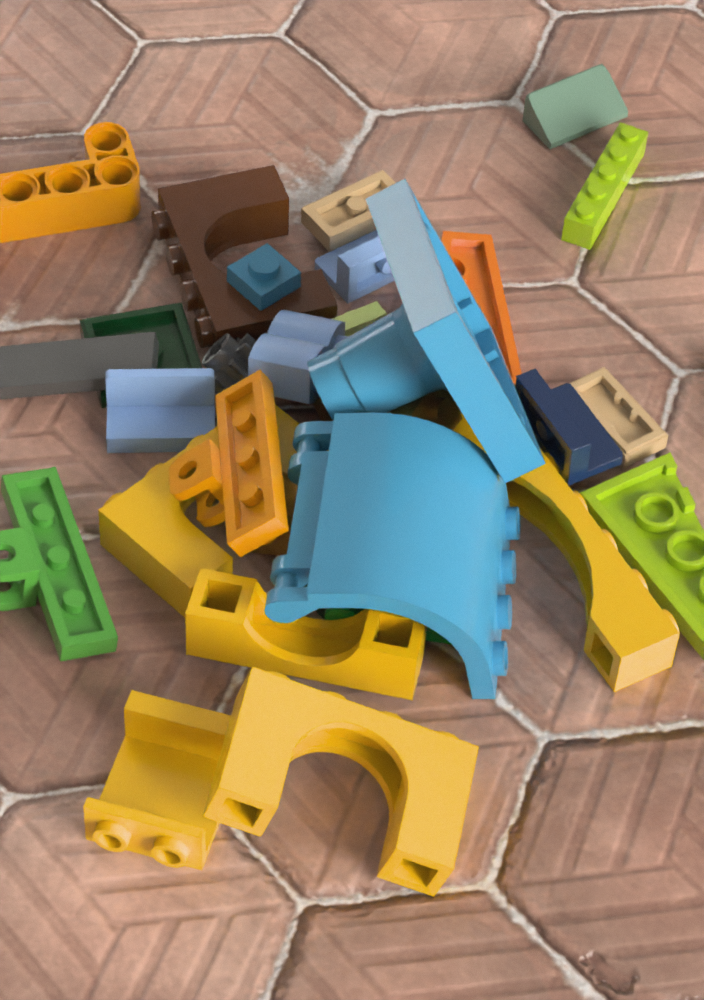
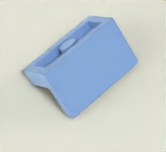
[315,230,394,304]
[105,368,215,453]

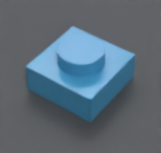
[227,243,301,311]

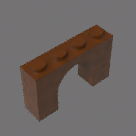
[151,165,338,349]

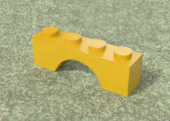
[185,568,427,701]

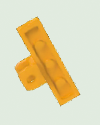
[169,369,289,557]

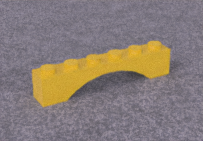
[453,414,680,692]

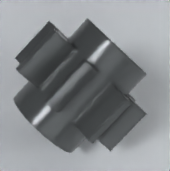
[202,333,256,394]

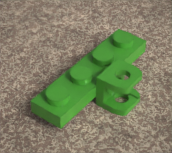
[0,467,118,662]

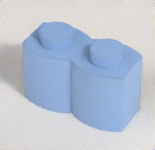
[248,310,349,404]

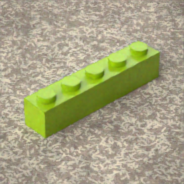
[561,122,648,250]

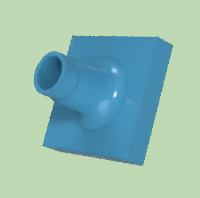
[307,179,546,483]

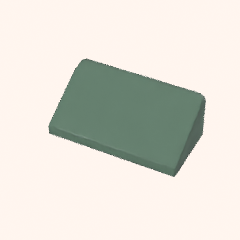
[522,64,629,149]

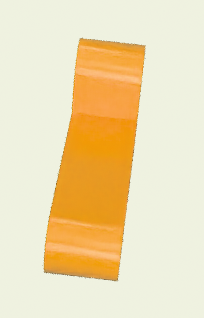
[0,122,141,243]

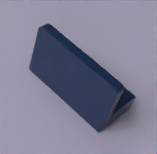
[515,368,623,486]

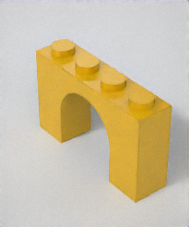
[98,405,329,618]
[202,666,479,897]

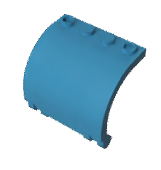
[264,412,520,699]

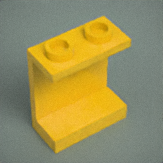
[83,690,231,870]

